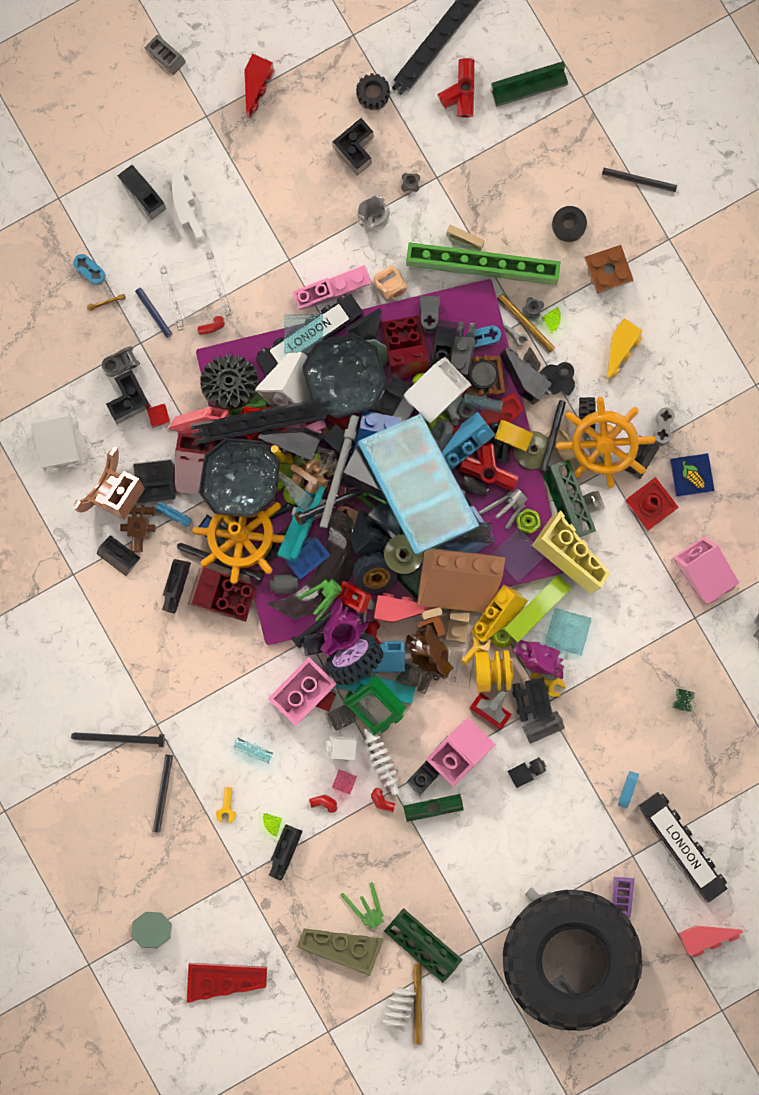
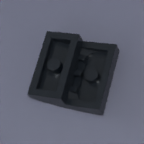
[133,459,176,503]

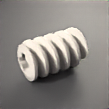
[382,987,416,1032]

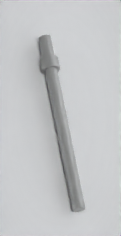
[320,415,359,528]

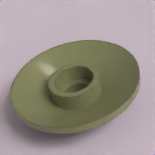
[514,431,548,469]
[384,535,423,574]

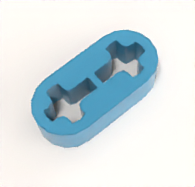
[73,254,106,285]
[466,326,501,349]
[618,771,639,809]

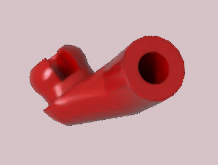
[197,316,225,335]
[365,620,381,644]
[371,788,396,812]
[309,794,337,813]

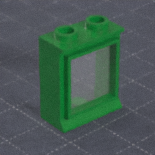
[343,674,406,735]

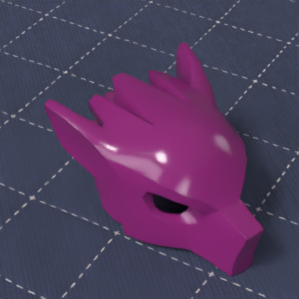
[320,597,369,657]
[513,640,564,679]

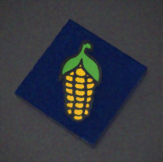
[670,453,715,497]

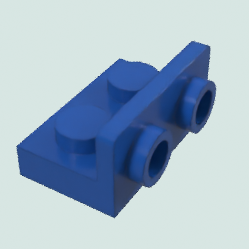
[285,536,331,579]

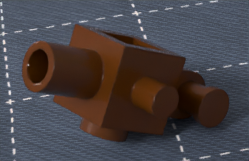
[120,505,156,553]

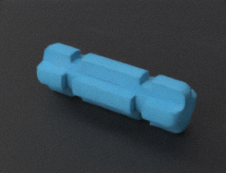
[155,502,192,527]

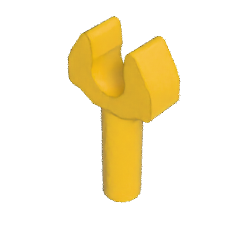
[271,445,293,469]
[461,636,491,665]
[530,672,566,697]
[216,787,236,824]

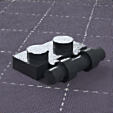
[512,677,553,722]

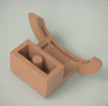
[74,447,145,520]

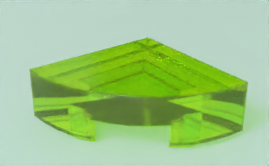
[542,307,561,334]
[263,813,282,837]

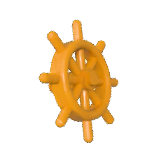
[556,397,656,488]
[192,502,285,584]

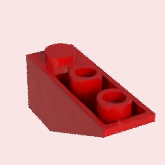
[244,53,275,118]

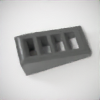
[144,35,186,75]

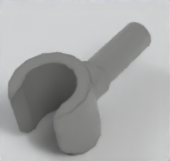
[504,325,528,346]

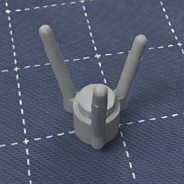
[479,489,527,529]

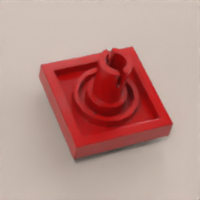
[625,477,679,531]

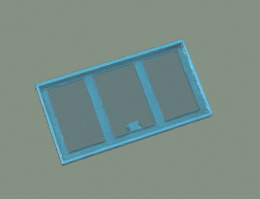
[358,414,479,555]

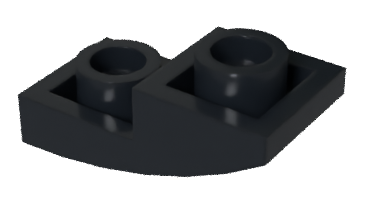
[407,760,440,795]

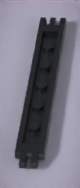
[392,0,481,95]
[190,399,333,444]

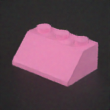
[268,657,337,726]

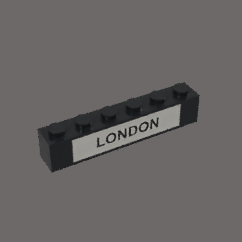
[255,293,364,376]
[638,792,728,903]

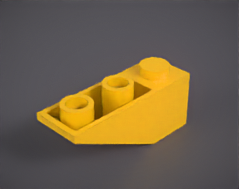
[606,318,643,381]
[471,584,528,643]

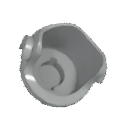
[357,195,390,230]

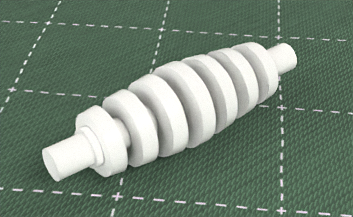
[364,728,400,795]

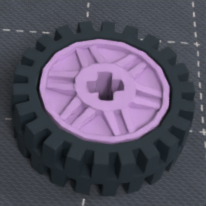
[325,633,384,685]

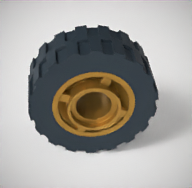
[353,552,398,595]

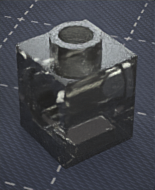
[327,705,357,732]

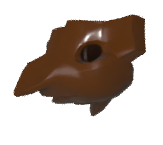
[406,624,453,679]

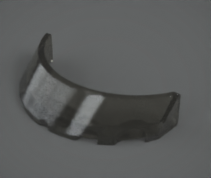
[268,507,356,620]

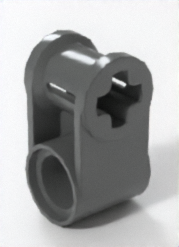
[420,296,440,334]
[102,346,140,377]

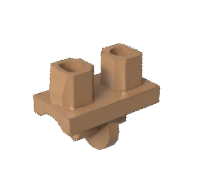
[290,459,328,494]

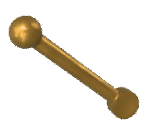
[87,294,126,311]

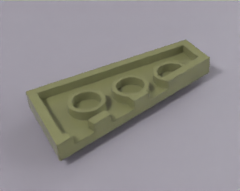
[297,928,384,976]

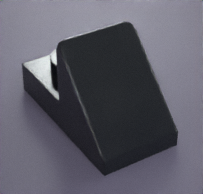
[375,376,411,417]

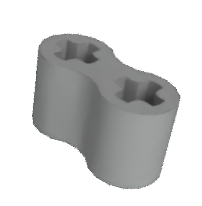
[653,407,675,446]

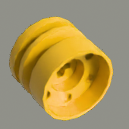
[475,650,513,693]

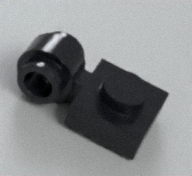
[508,757,547,788]

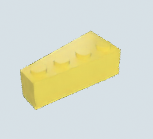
[532,511,610,594]

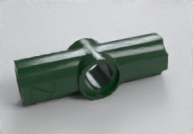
[403,794,464,822]

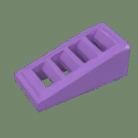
[612,876,635,918]

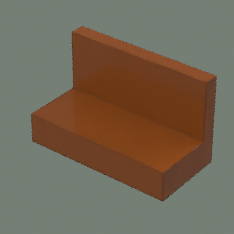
[417,616,446,639]

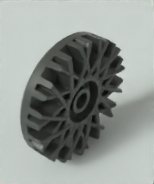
[200,353,258,410]

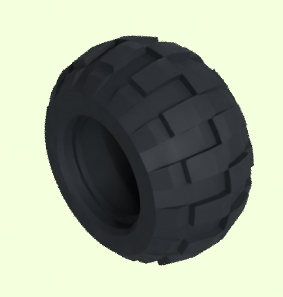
[502,889,643,1031]

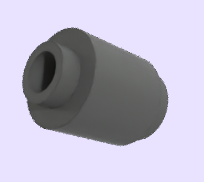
[270,574,298,594]

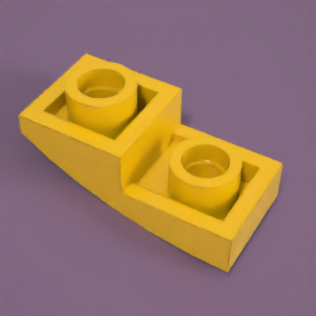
[495,420,533,451]

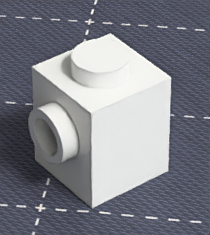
[326,736,357,760]

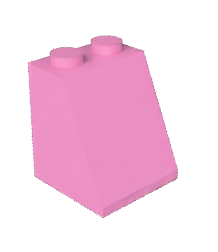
[673,536,739,604]
[426,717,496,787]

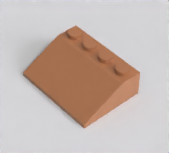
[417,548,505,613]

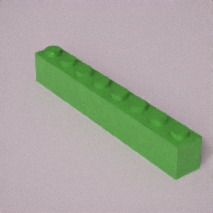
[406,242,561,285]

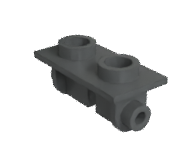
[522,711,565,744]

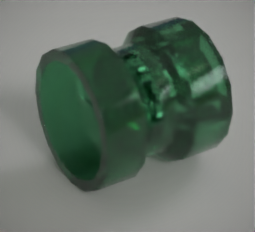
[672,689,695,712]

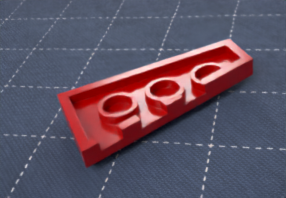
[453,393,524,458]
[187,962,267,1003]

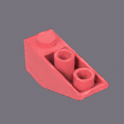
[169,406,229,433]
[374,593,435,623]
[678,925,744,958]

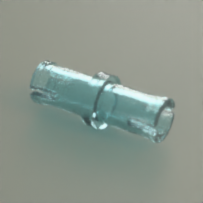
[463,393,503,413]
[233,737,273,764]

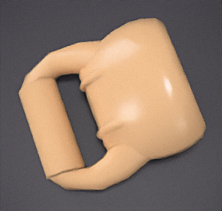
[374,266,407,300]

